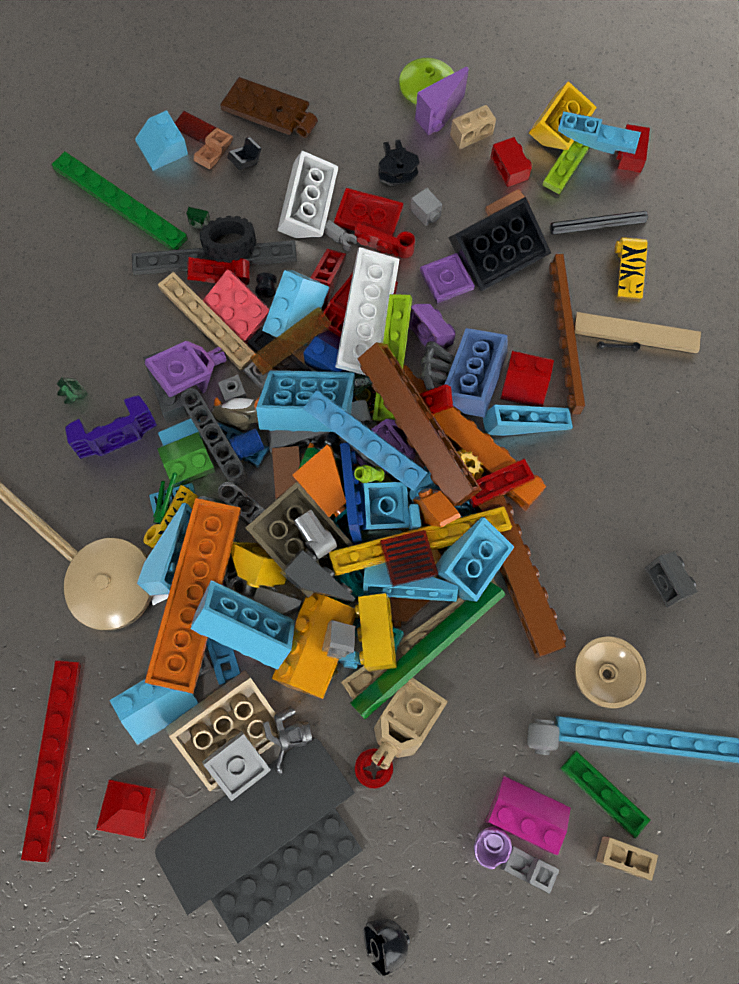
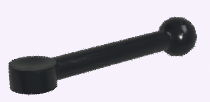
[597,341,640,352]

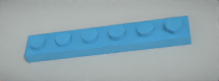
[303,390,428,491]

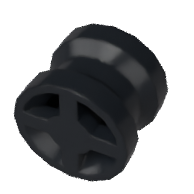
[255,272,277,298]

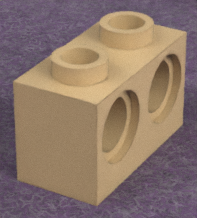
[450,105,496,149]
[596,837,658,881]

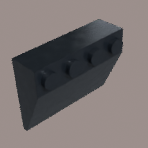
[448,197,551,291]

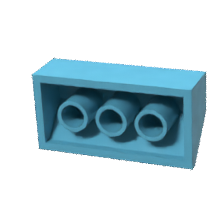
[190,580,295,670]

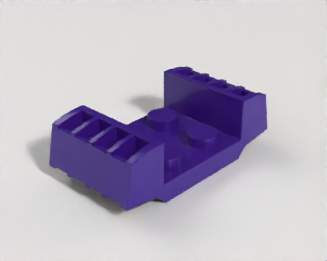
[65,395,157,459]

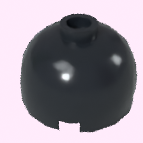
[363,918,410,977]

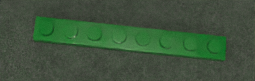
[51,151,188,250]

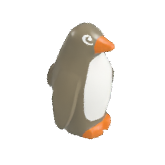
[211,397,260,430]

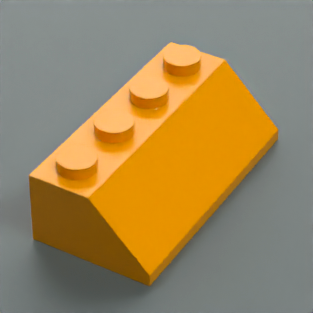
[272,593,356,699]

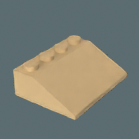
[166,670,285,792]

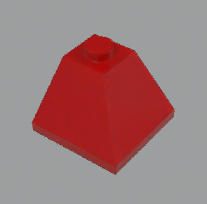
[96,779,157,839]

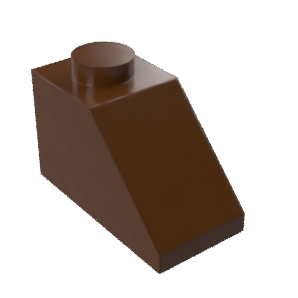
[389,597,431,629]

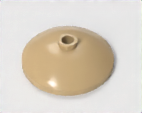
[575,637,646,709]

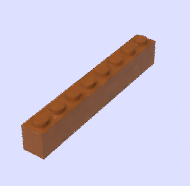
[357,342,482,506]
[475,494,566,659]

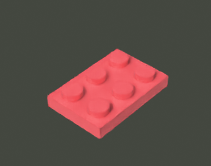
[202,270,270,344]

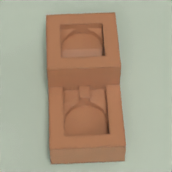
[194,128,233,170]

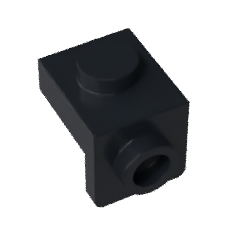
[227,137,262,170]

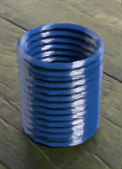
[229,428,265,460]

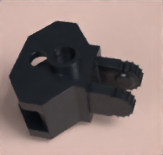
[378,140,420,186]

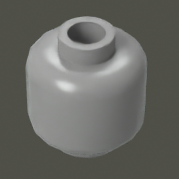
[527,719,560,755]

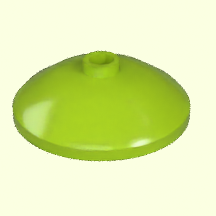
[399,57,454,104]

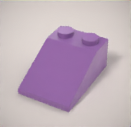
[415,66,469,135]

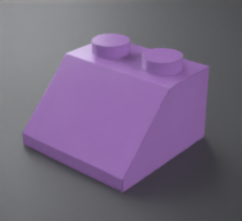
[409,304,456,357]

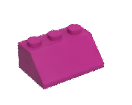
[485,776,571,855]

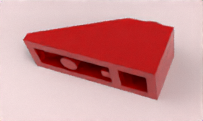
[310,249,346,305]

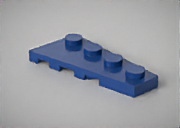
[340,443,364,545]

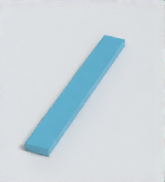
[555,716,739,763]

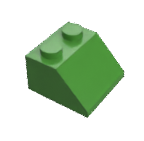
[157,432,215,488]

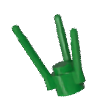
[153,472,177,524]

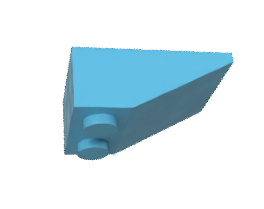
[432,517,514,602]

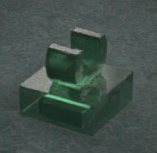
[57,377,88,404]

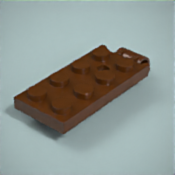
[220,77,318,138]

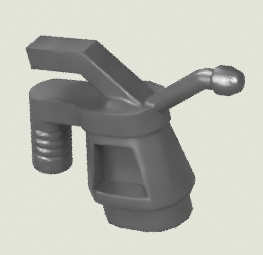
[263,705,313,775]

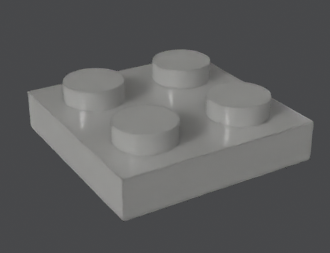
[202,731,271,801]

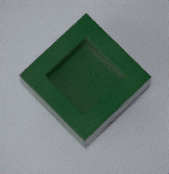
[186,207,210,229]

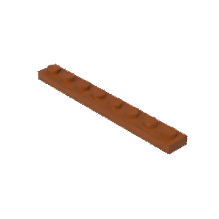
[549,254,585,415]

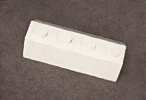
[277,151,339,238]

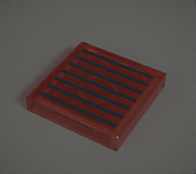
[379,530,438,587]

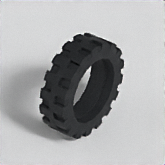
[200,216,256,262]

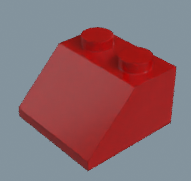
[500,351,554,407]

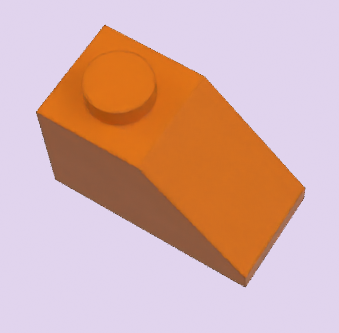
[413,488,461,527]

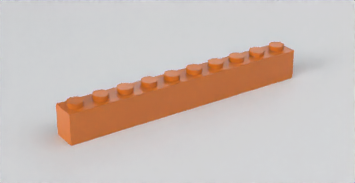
[403,365,546,511]

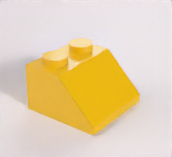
[231,542,286,588]

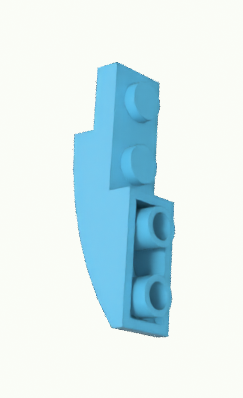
[558,111,641,154]

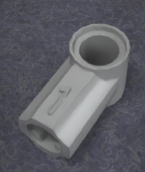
[294,510,337,560]

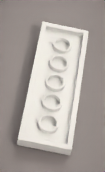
[335,247,400,375]

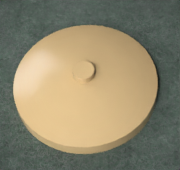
[64,538,153,631]

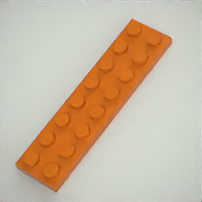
[145,498,242,694]

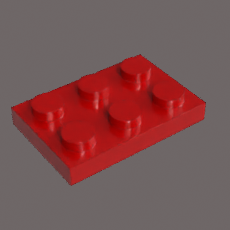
[334,188,404,237]

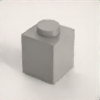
[410,188,442,226]

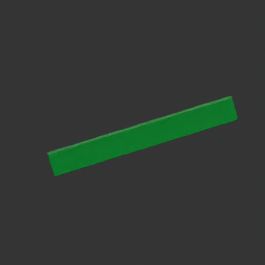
[350,582,506,719]

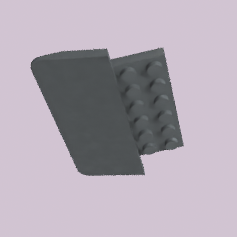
[155,737,363,944]

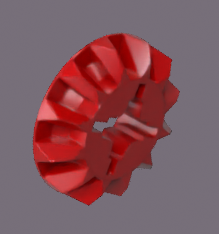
[355,748,393,789]

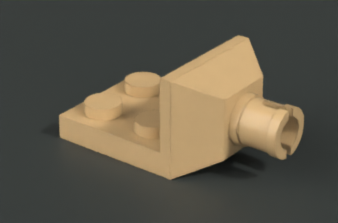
[371,678,448,769]

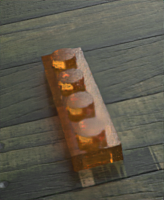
[250,307,331,375]

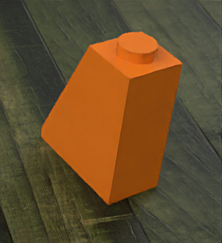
[293,444,346,517]

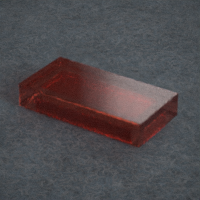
[174,111,216,145]

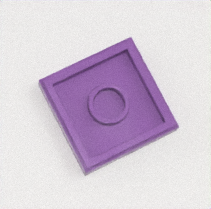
[420,253,475,304]

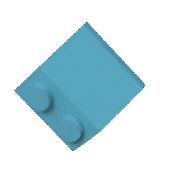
[135,110,188,170]
[355,482,409,530]

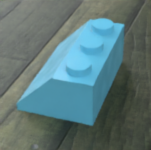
[262,270,330,346]
[109,679,199,744]

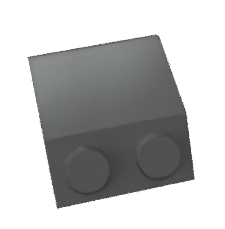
[645,551,698,608]

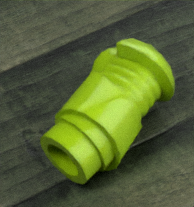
[354,465,385,483]

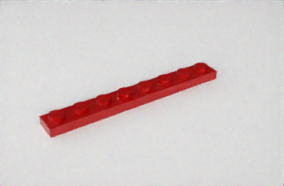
[21,660,81,862]

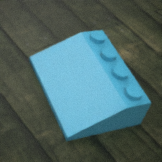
[256,370,355,432]

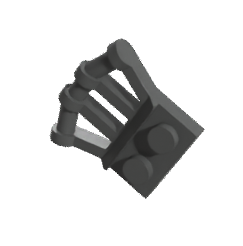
[421,341,455,391]

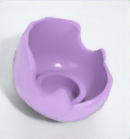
[474,827,512,869]

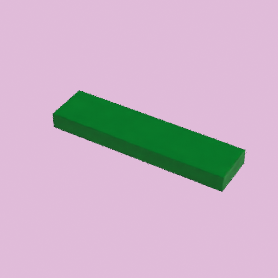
[560,751,651,839]

